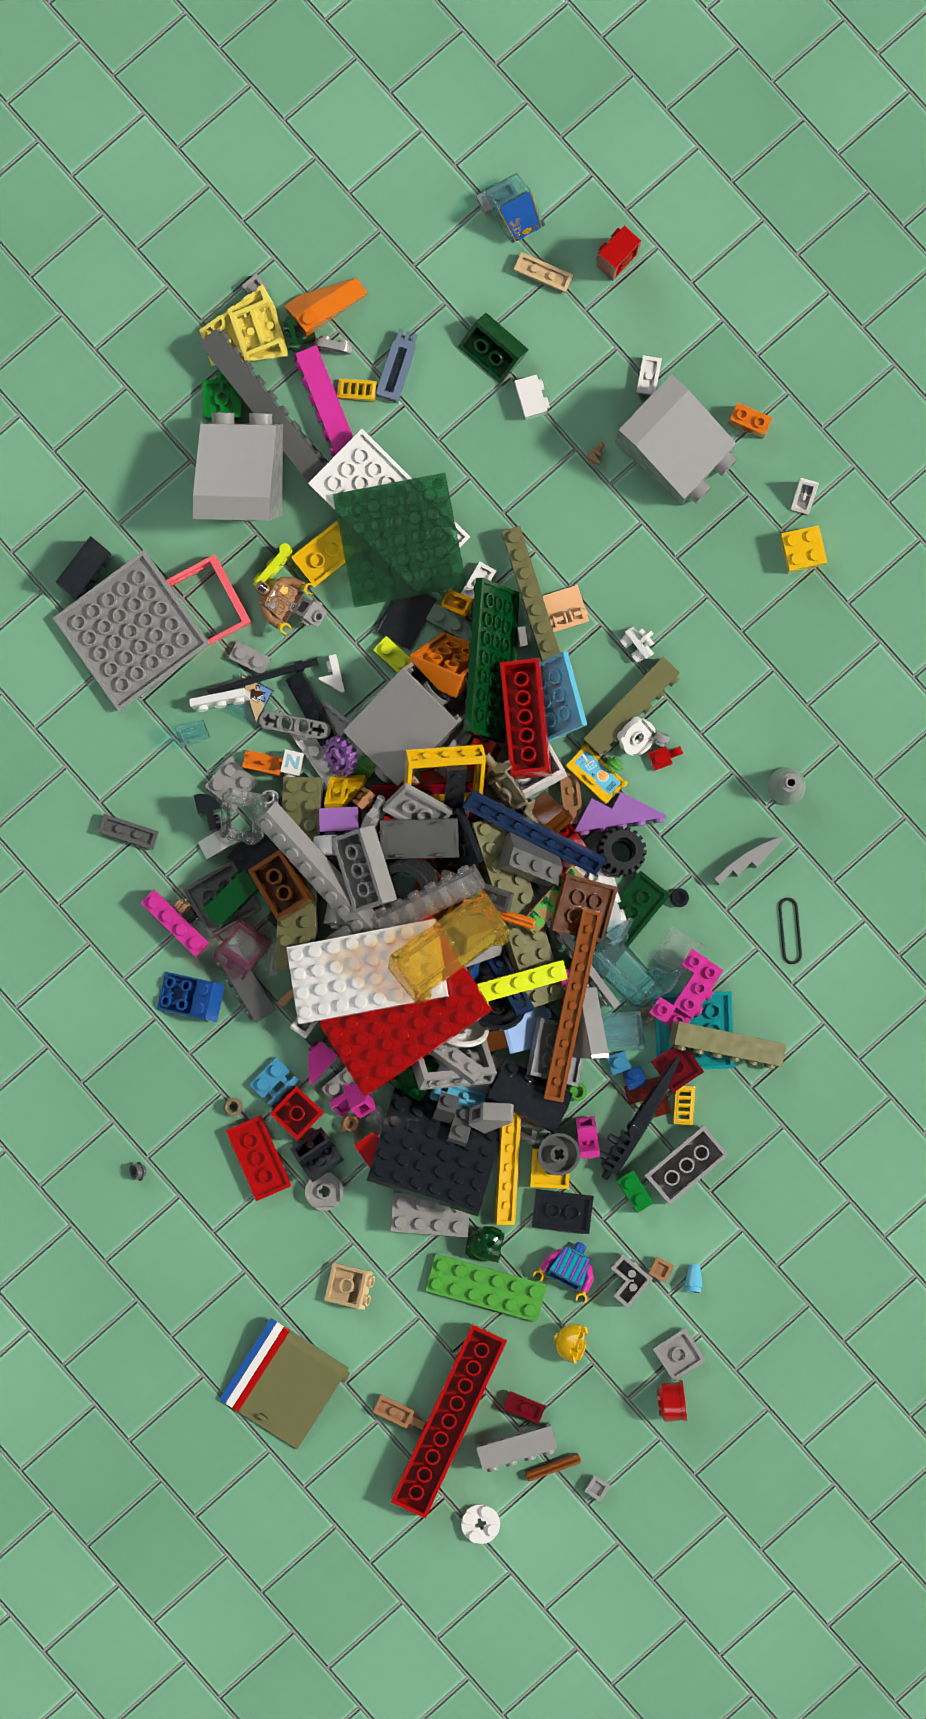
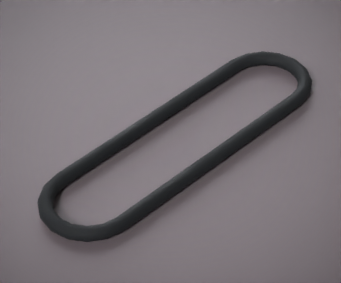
[779,898,802,964]

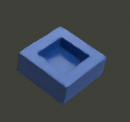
[622,1066,647,1090]

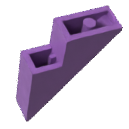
[575,792,666,836]

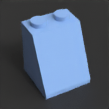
[504,1005,552,1054]

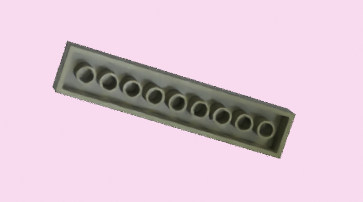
[275,777,324,971]
[470,819,565,1007]

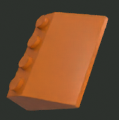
[409,631,470,697]

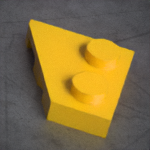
[324,775,367,808]

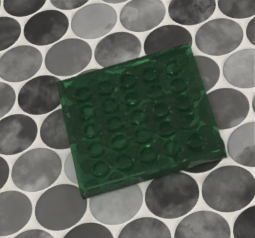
[332,473,467,608]

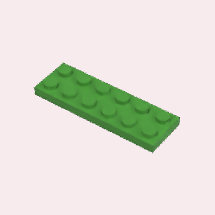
[425,1254,547,1322]

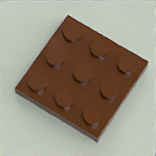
[549,873,618,943]

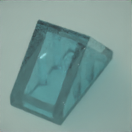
[174,720,210,749]

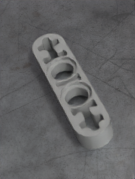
[259,711,331,739]

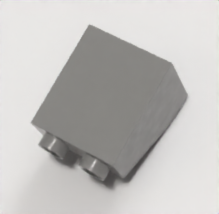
[615,374,737,505]
[193,413,283,521]
[343,662,467,786]

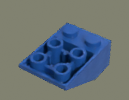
[157,972,225,1022]

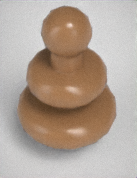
[586,442,605,466]

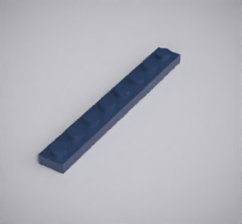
[462,790,605,875]

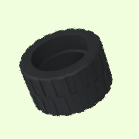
[381,858,439,919]

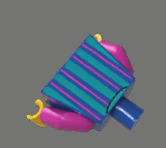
[533,1242,594,1303]

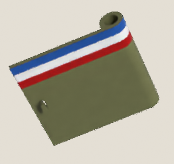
[219,1318,350,1449]

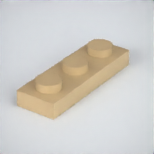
[513,252,573,293]

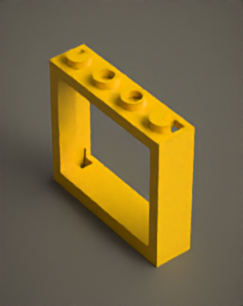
[404,745,486,810]

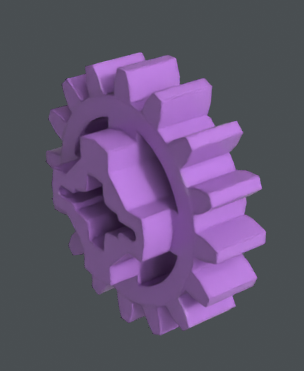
[323,735,358,777]

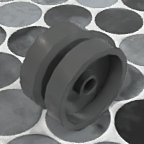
[537,1133,580,1176]

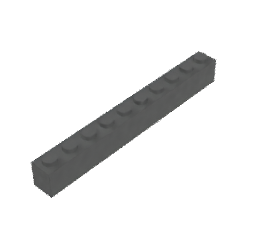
[199,329,326,494]

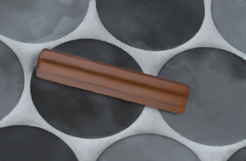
[525,1453,581,1482]

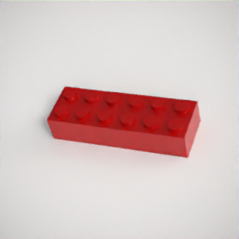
[500,658,552,780]

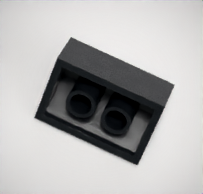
[56,536,112,600]

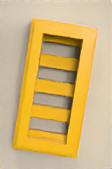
[337,379,377,402]
[673,1086,695,1125]

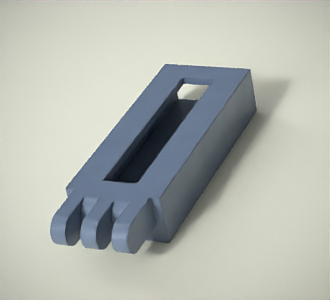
[376,329,418,403]

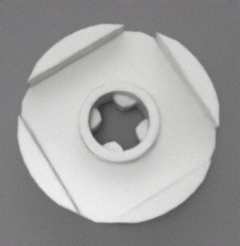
[617,717,655,756]
[461,1504,500,1544]

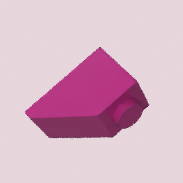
[308,1041,338,1085]

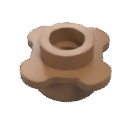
[341,1113,362,1134]

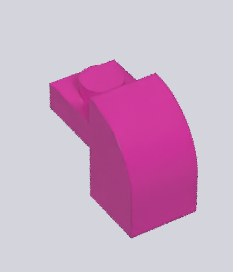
[329,1084,376,1118]
[575,1116,600,1159]

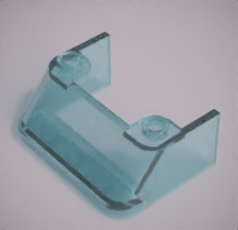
[591,917,684,1007]

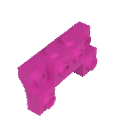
[649,949,724,1028]

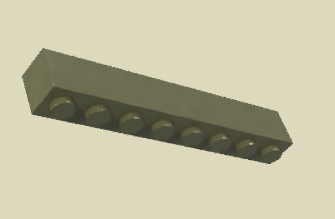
[501,526,560,662]

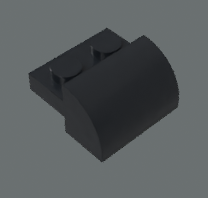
[194,794,223,833]
[290,1127,344,1182]

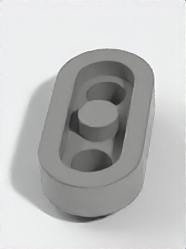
[314,336,352,355]

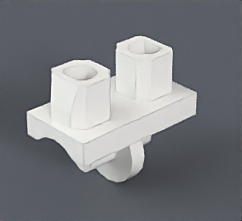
[620,627,654,662]

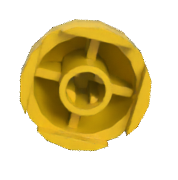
[553,1323,588,1364]

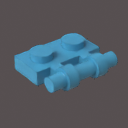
[249,1057,299,1108]

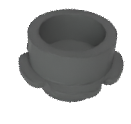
[129,1162,146,1181]

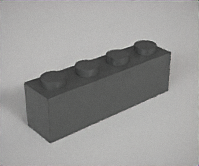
[215,944,276,1022]

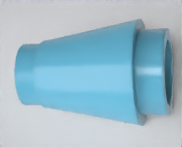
[684,1264,703,1293]

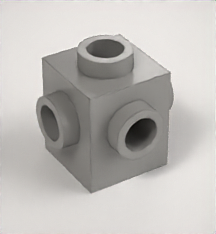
[293,596,327,628]

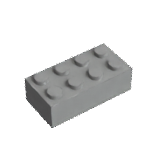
[332,825,397,913]
[644,1125,729,1205]
[390,1192,469,1237]
[476,1423,558,1472]

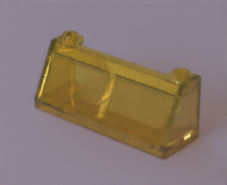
[388,889,510,1004]

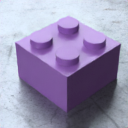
[319,807,362,835]

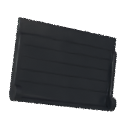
[375,581,437,650]

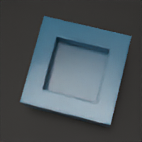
[607,1051,631,1075]

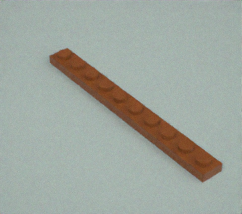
[543,908,602,1102]

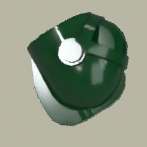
[465,1226,505,1263]

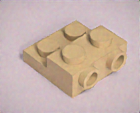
[324,1263,375,1310]

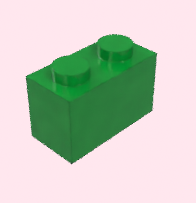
[616,1170,654,1213]

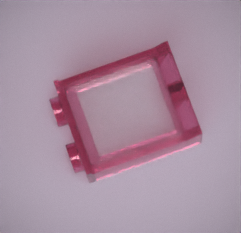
[212,920,272,980]

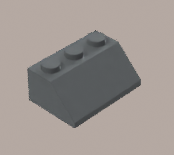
[498,831,563,888]

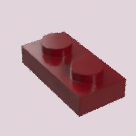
[503,1391,546,1424]

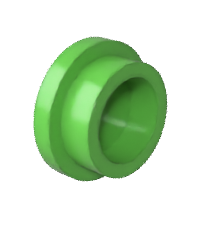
[605,756,623,774]
[568,1082,587,1101]

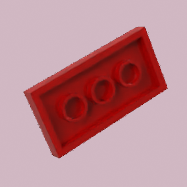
[226,1115,292,1202]

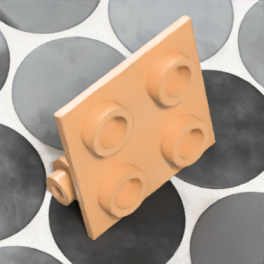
[543,585,589,632]

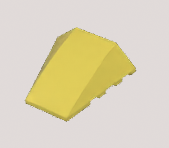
[199,285,288,366]

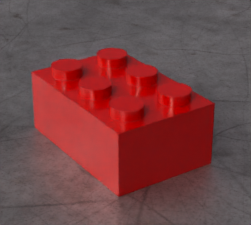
[596,225,641,281]

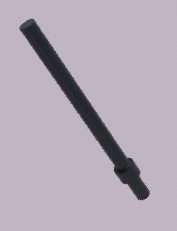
[206,658,319,695]

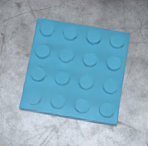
[540,652,587,742]

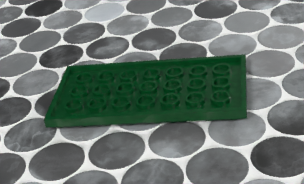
[463,578,520,743]

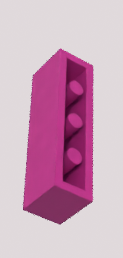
[141,889,210,957]

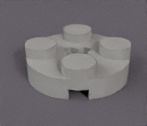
[305,1172,344,1211]

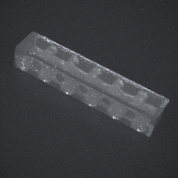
[371,864,486,930]

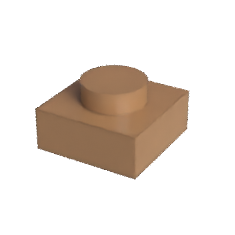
[648,1257,674,1283]

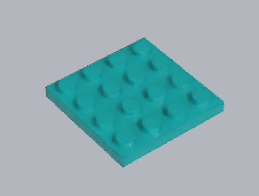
[654,991,734,1069]

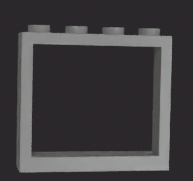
[412,1040,497,1090]

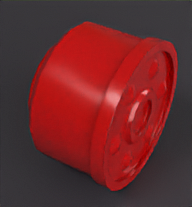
[656,1380,687,1422]

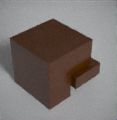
[532,790,574,833]

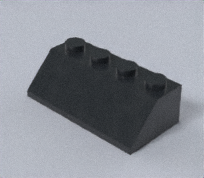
[486,1058,573,1133]

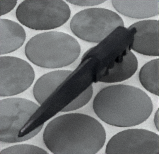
[600,1055,680,1180]

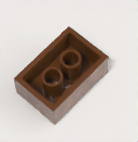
[248,850,315,921]

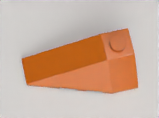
[284,278,368,337]

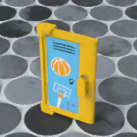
[566,744,628,804]

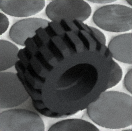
[595,826,647,878]

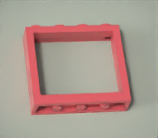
[166,554,252,648]

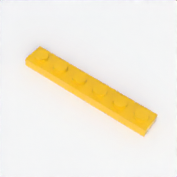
[494,1113,521,1225]

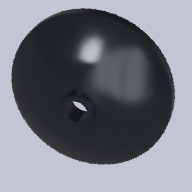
[477,978,525,1031]

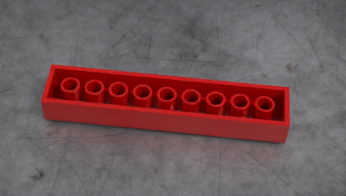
[391,1323,507,1519]

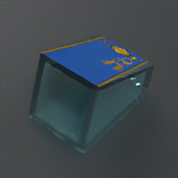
[484,173,545,243]

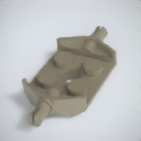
[485,753,538,823]

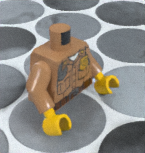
[255,577,316,636]

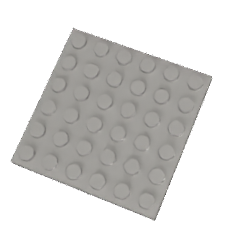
[53,550,211,711]

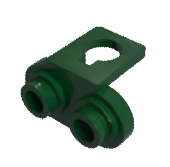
[282,315,316,353]

